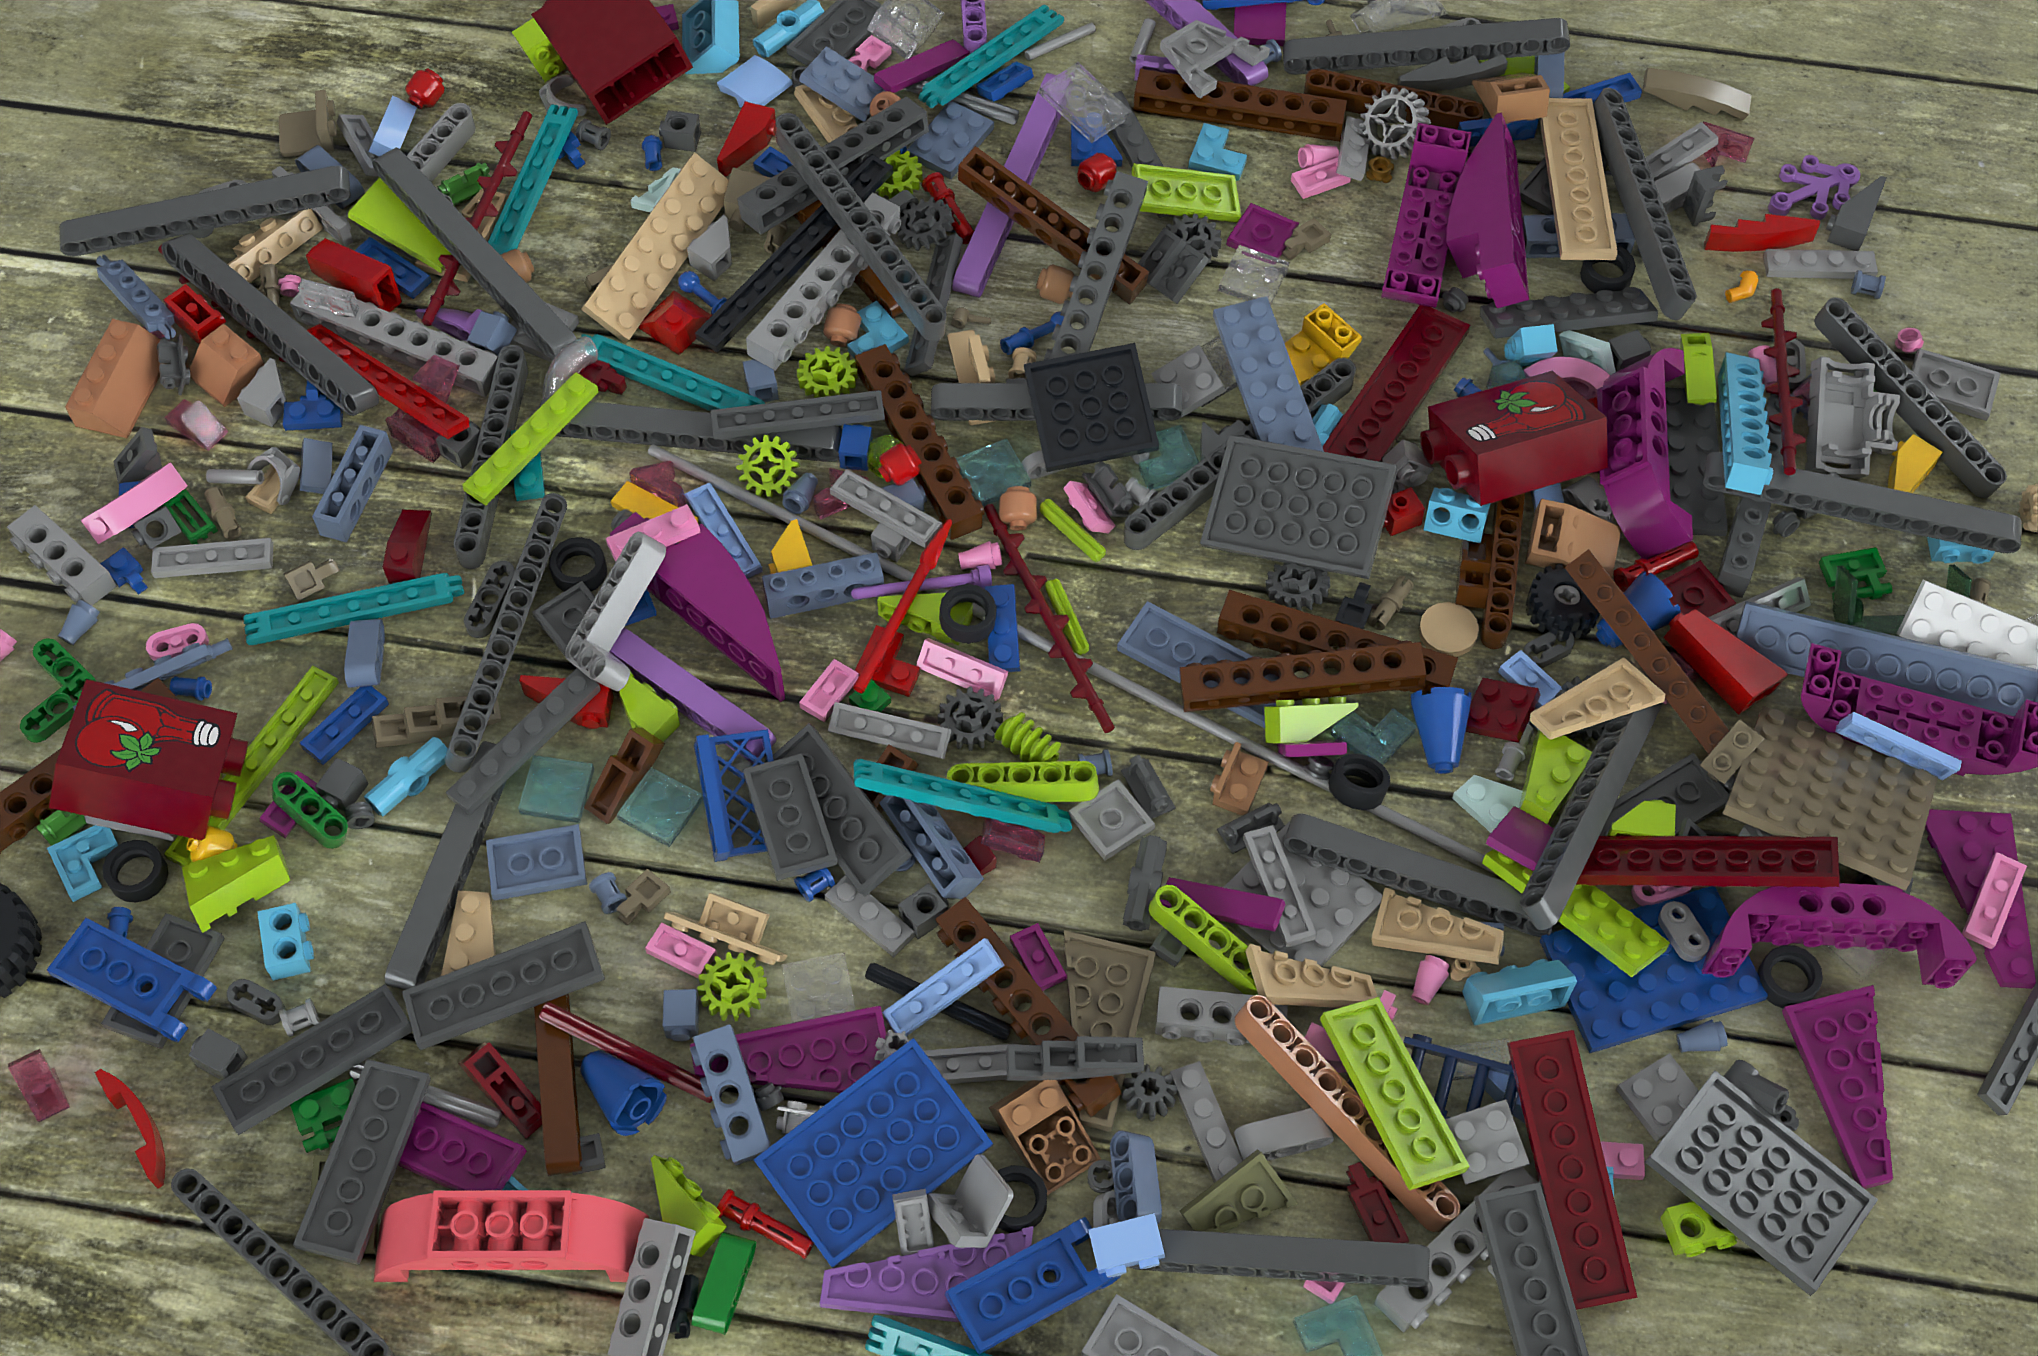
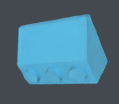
[682,0,740,74]
[1462,959,1577,1026]

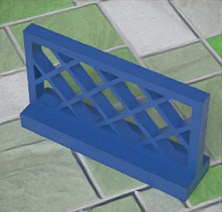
[694,729,774,862]

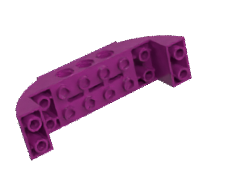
[1381,123,1472,308]
[1597,348,1693,559]
[1801,643,2038,776]
[1702,883,1977,989]

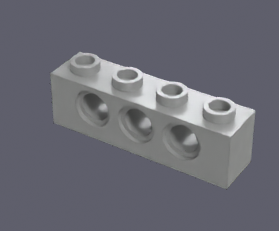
[7,505,117,606]
[1155,986,1288,1046]
[607,1218,696,1356]

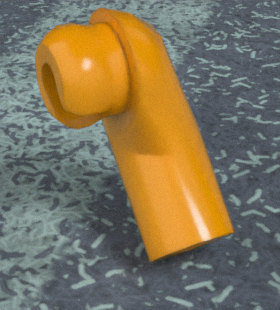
[1725,270,1759,303]

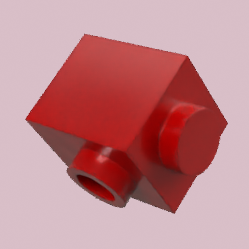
[1383,487,1425,536]

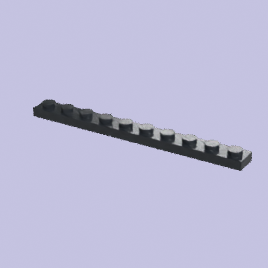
[695,154,894,353]

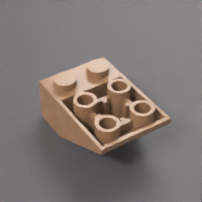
[1472,73,1550,124]
[1525,498,1621,578]
[989,1080,1102,1195]

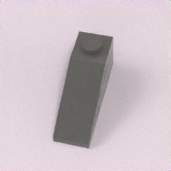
[1826,176,1887,251]

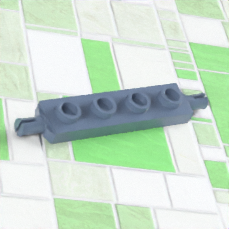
[96,255,176,339]
[73,638,233,711]

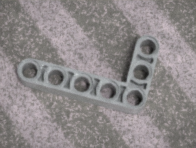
[407,103,476,206]
[565,531,666,691]

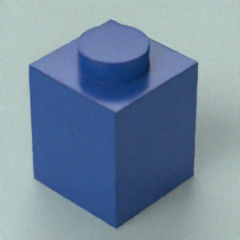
[839,424,873,471]

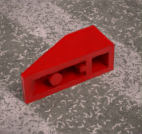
[717,101,776,177]
[519,675,614,729]

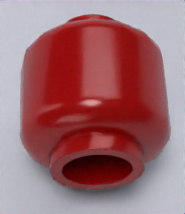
[405,68,445,109]
[1077,153,1117,193]
[878,443,922,486]

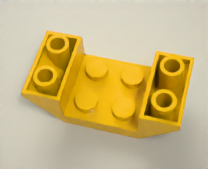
[1284,303,1362,386]

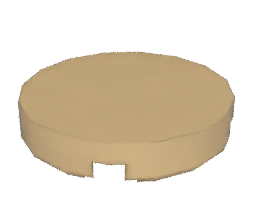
[1419,602,1479,657]

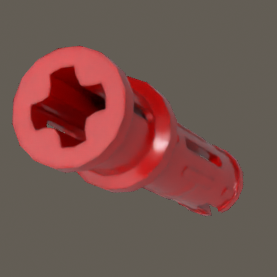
[921,172,974,245]
[1613,541,1699,593]
[717,1189,814,1259]

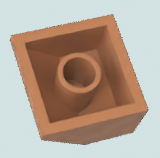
[190,323,264,407]

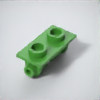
[437,163,491,206]
[35,810,87,846]

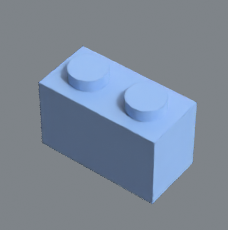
[1088,1213,1165,1277]

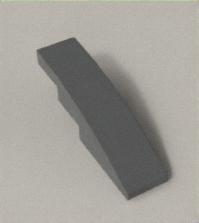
[1397,54,1508,92]
[1006,1036,1144,1081]

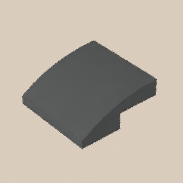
[1138,227,1210,304]

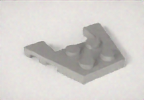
[1160,20,1270,98]

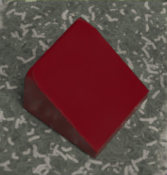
[963,835,996,875]

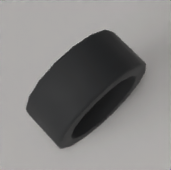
[1580,245,1636,293]
[549,537,607,592]
[939,584,996,644]
[1328,753,1390,810]
[102,840,169,903]
[1757,945,1823,1009]
[997,1165,1047,1233]

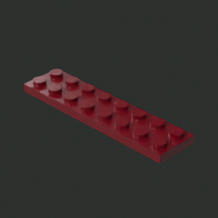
[1323,305,1471,462]
[1576,836,1839,888]
[1507,1030,1638,1310]

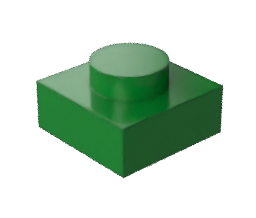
[849,679,891,712]

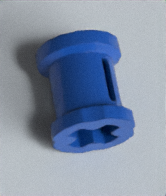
[794,868,836,902]

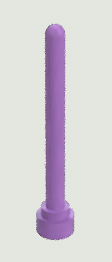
[851,565,992,599]

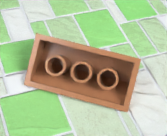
[65,319,167,438]

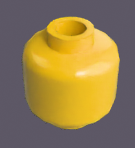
[186,825,237,862]

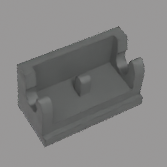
[1682,165,1728,226]

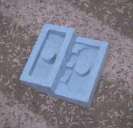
[717,55,793,107]

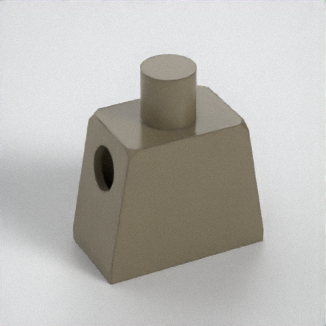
[724,167,770,232]

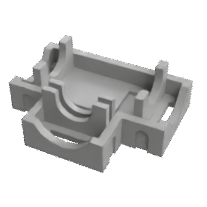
[1805,356,1900,479]

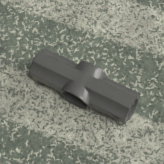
[1123,835,1167,931]

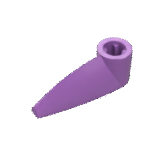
[415,308,484,346]

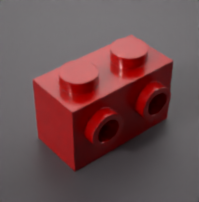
[163,284,226,345]

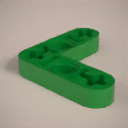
[20,638,96,743]

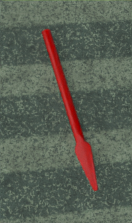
[853,519,952,693]

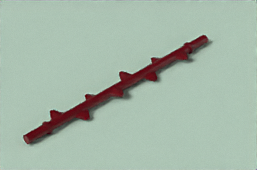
[421,111,533,326]
[1761,288,1806,475]
[984,504,1115,733]

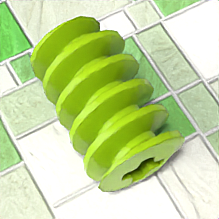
[995,712,1061,762]

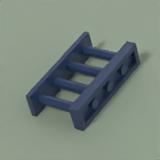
[1403,1034,1518,1119]

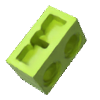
[512,18,566,82]
[1660,1201,1738,1257]

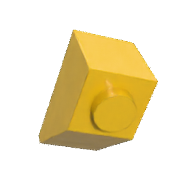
[768,519,813,574]

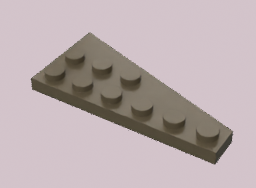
[1064,930,1156,1132]

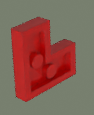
[855,625,920,697]

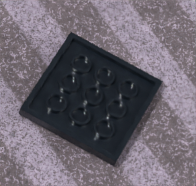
[1024,343,1159,472]

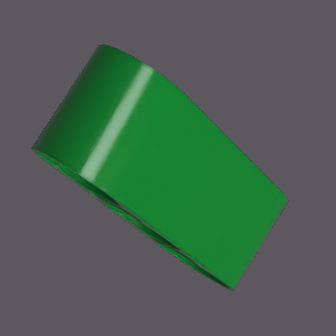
[272,772,348,849]
[692,1232,756,1335]

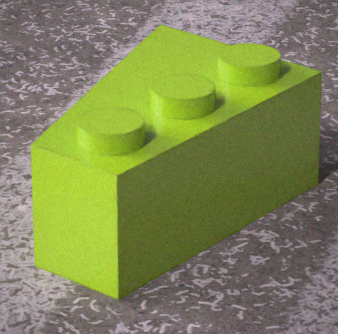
[1519,730,1592,825]
[182,835,291,933]

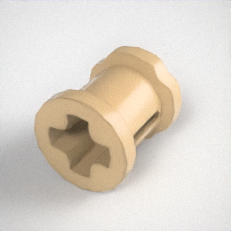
[1008,347,1037,379]

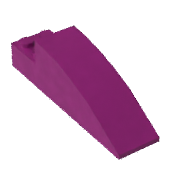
[1446,112,1529,308]
[609,512,785,702]

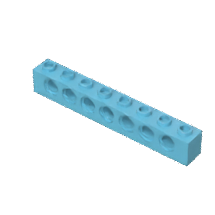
[1718,352,1773,495]

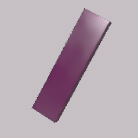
[874,39,970,93]
[1160,877,1286,932]

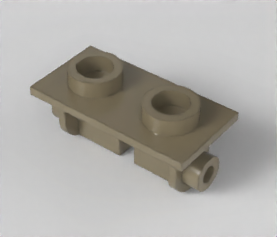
[1700,719,1765,785]

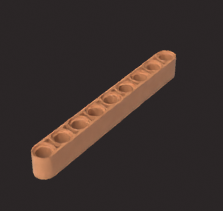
[1235,995,1460,1232]

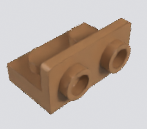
[1210,742,1269,816]

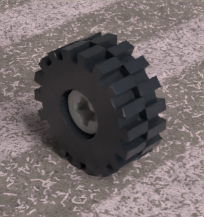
[1525,564,1600,640]

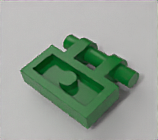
[1819,547,1893,604]
[290,1078,356,1153]

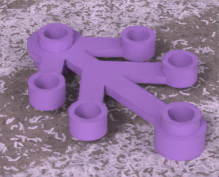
[1768,155,1860,220]

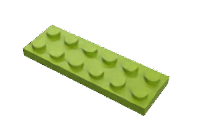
[1482,849,1670,977]
[1320,997,1470,1190]

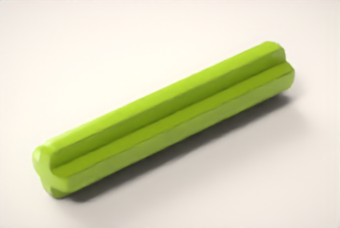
[1039,498,1106,562]
[1045,578,1089,655]

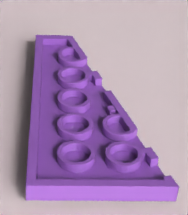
[820,1226,1033,1322]

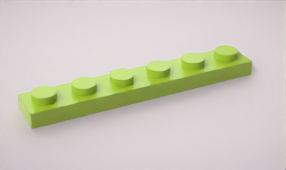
[462,372,599,506]

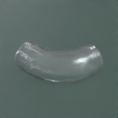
[542,336,598,399]

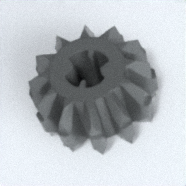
[1122,1064,1177,1121]

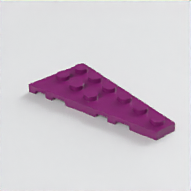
[1925,809,2036,989]
[1782,985,1893,1189]
[690,1006,886,1093]

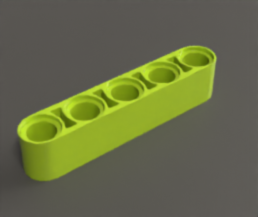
[947,761,1099,802]
[1149,885,1258,995]

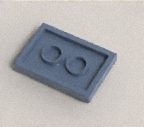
[799,46,886,122]
[907,100,994,179]
[486,824,587,901]

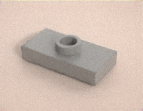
[892,1189,934,1256]

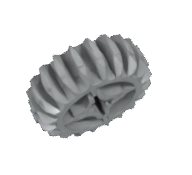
[1358,87,1431,160]

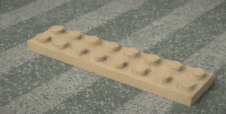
[1539,98,1617,260]
[581,152,729,344]

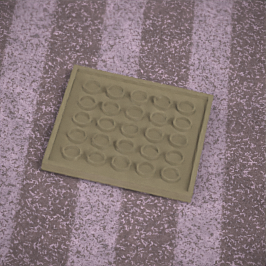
[1722,706,1938,891]

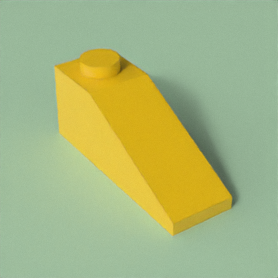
[1888,434,1943,493]

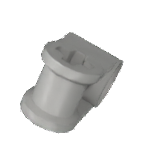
[1562,476,1613,523]

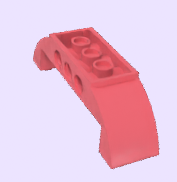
[373,1190,649,1282]

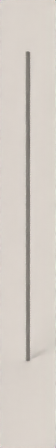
[648,444,1498,876]

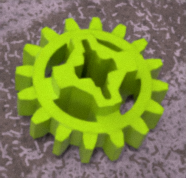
[876,150,923,199]
[797,346,858,398]
[736,435,800,498]
[697,952,768,1022]

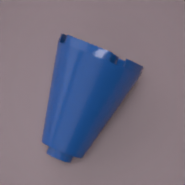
[1596,571,1681,648]
[1410,687,1472,774]
[580,1050,667,1136]

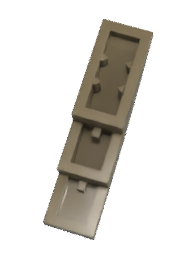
[1643,68,1751,120]
[371,696,502,748]

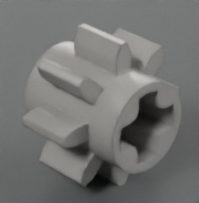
[874,1029,909,1062]

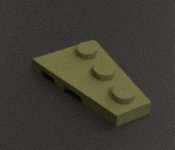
[1180,1149,1298,1233]

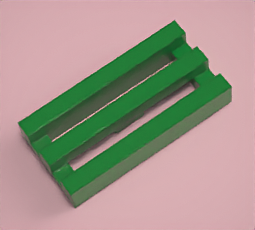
[161,489,218,544]

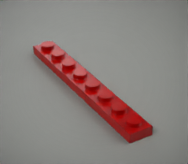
[307,323,470,439]

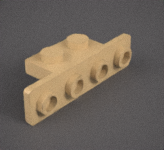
[227,209,323,283]
[947,330,995,425]
[663,893,787,965]

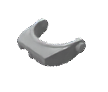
[539,75,587,116]
[247,447,300,505]

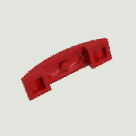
[94,1069,166,1189]

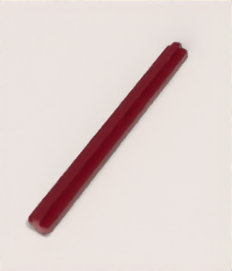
[539,1002,713,1103]

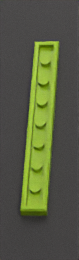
[164,665,339,867]

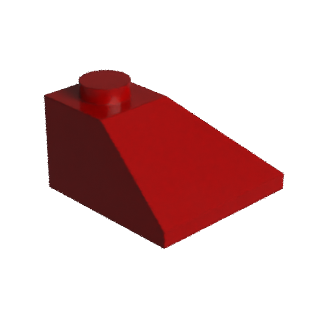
[638,291,712,355]

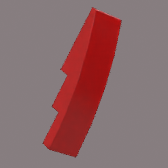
[1704,214,1820,252]

